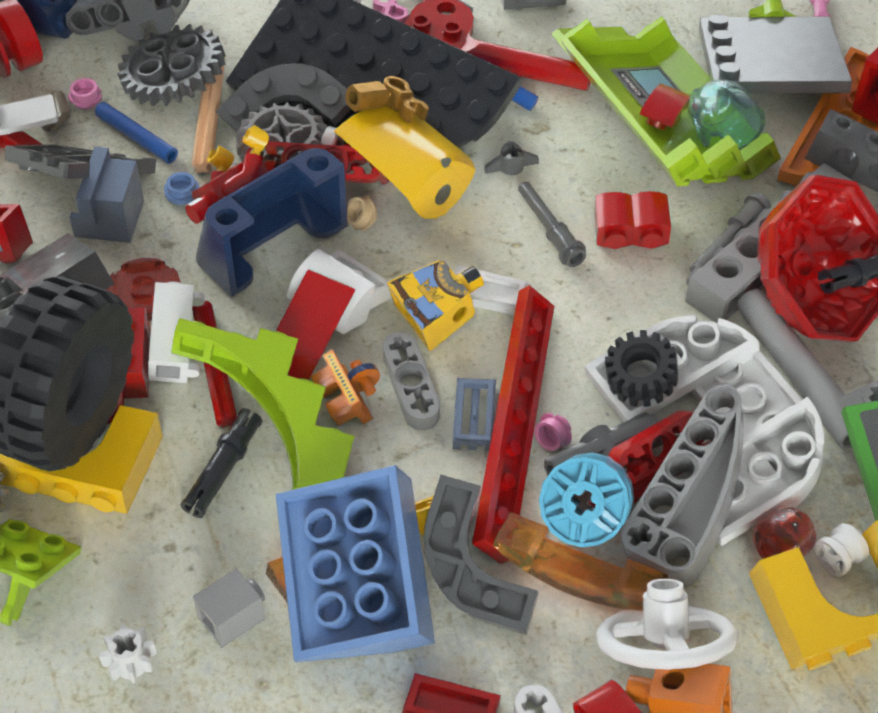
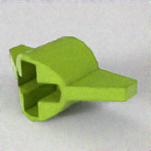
[748,0,796,17]

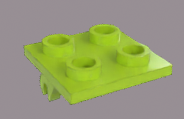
[0,519,82,626]

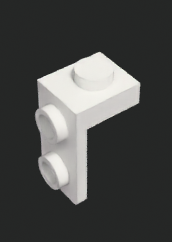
[0,94,58,135]

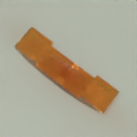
[493,512,668,611]

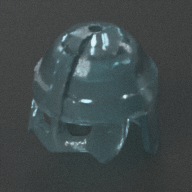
[688,79,766,150]

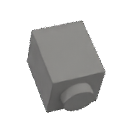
[193,568,265,648]

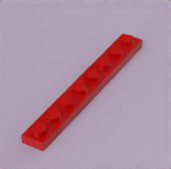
[472,285,555,564]

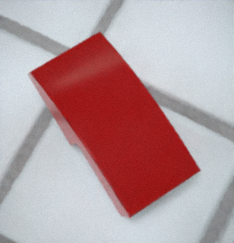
[640,83,692,130]

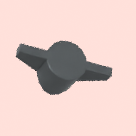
[484,141,539,176]

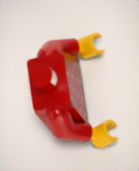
[185,125,269,224]

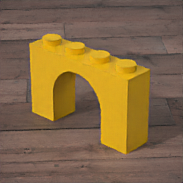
[0,405,163,514]
[748,520,878,671]

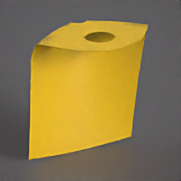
[334,106,476,219]

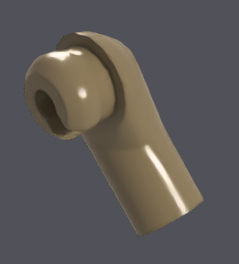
[41,91,70,132]

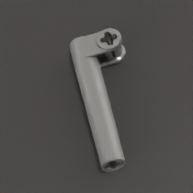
[737,289,878,449]

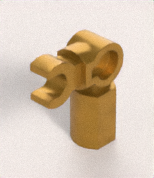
[345,76,429,123]

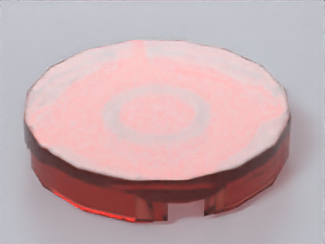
[106,258,181,321]

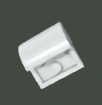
[286,249,391,334]

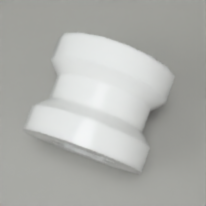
[814,523,869,577]

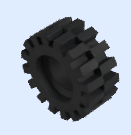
[605,330,678,407]

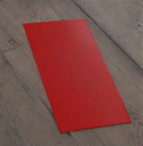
[276,270,356,380]

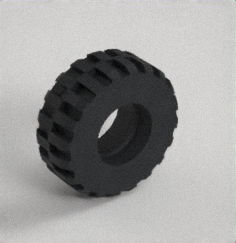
[0,276,134,471]

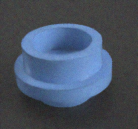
[164,172,199,205]

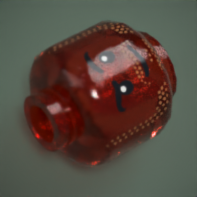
[752,506,816,559]

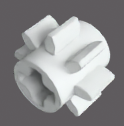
[99,625,157,683]

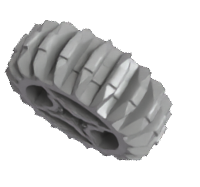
[236,102,327,166]

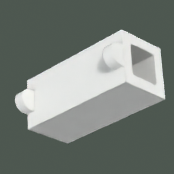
[148,281,204,383]

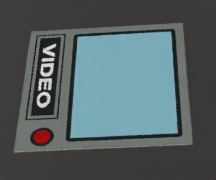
[610,66,693,107]

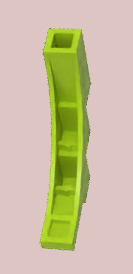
[171,318,354,490]

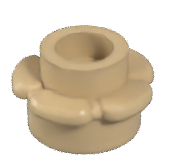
[347,196,377,231]

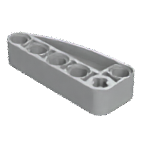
[621,384,744,587]

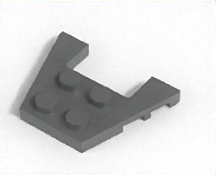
[4,144,156,179]

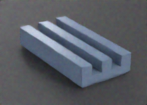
[453,378,496,451]

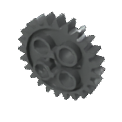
[117,24,226,106]

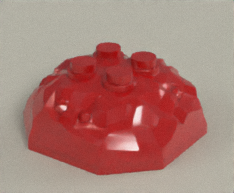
[757,175,878,342]

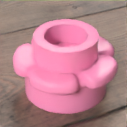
[68,78,102,109]
[535,413,572,451]

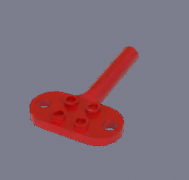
[405,0,591,91]

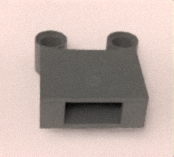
[0,233,115,323]

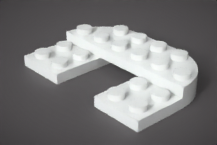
[585,315,824,547]

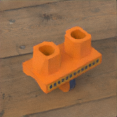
[310,349,380,426]

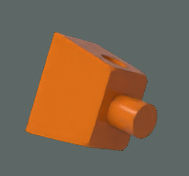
[626,664,733,713]

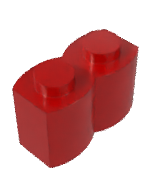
[594,191,671,249]

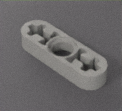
[383,332,440,430]

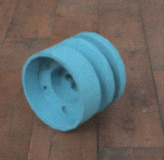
[539,452,634,547]

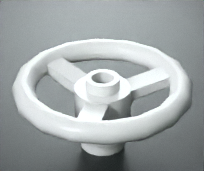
[595,579,739,670]

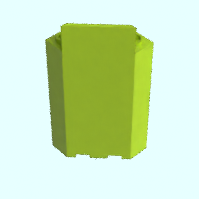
[551,16,781,187]

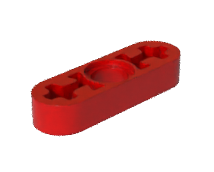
[608,411,705,483]

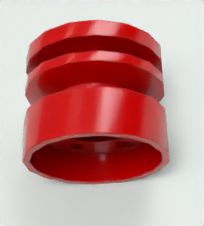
[0,0,43,79]

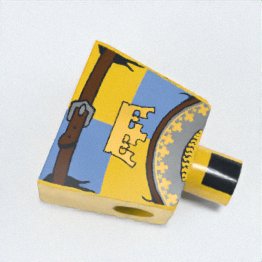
[387,260,484,351]

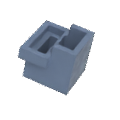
[69,147,144,243]

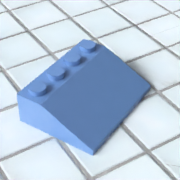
[276,465,435,663]

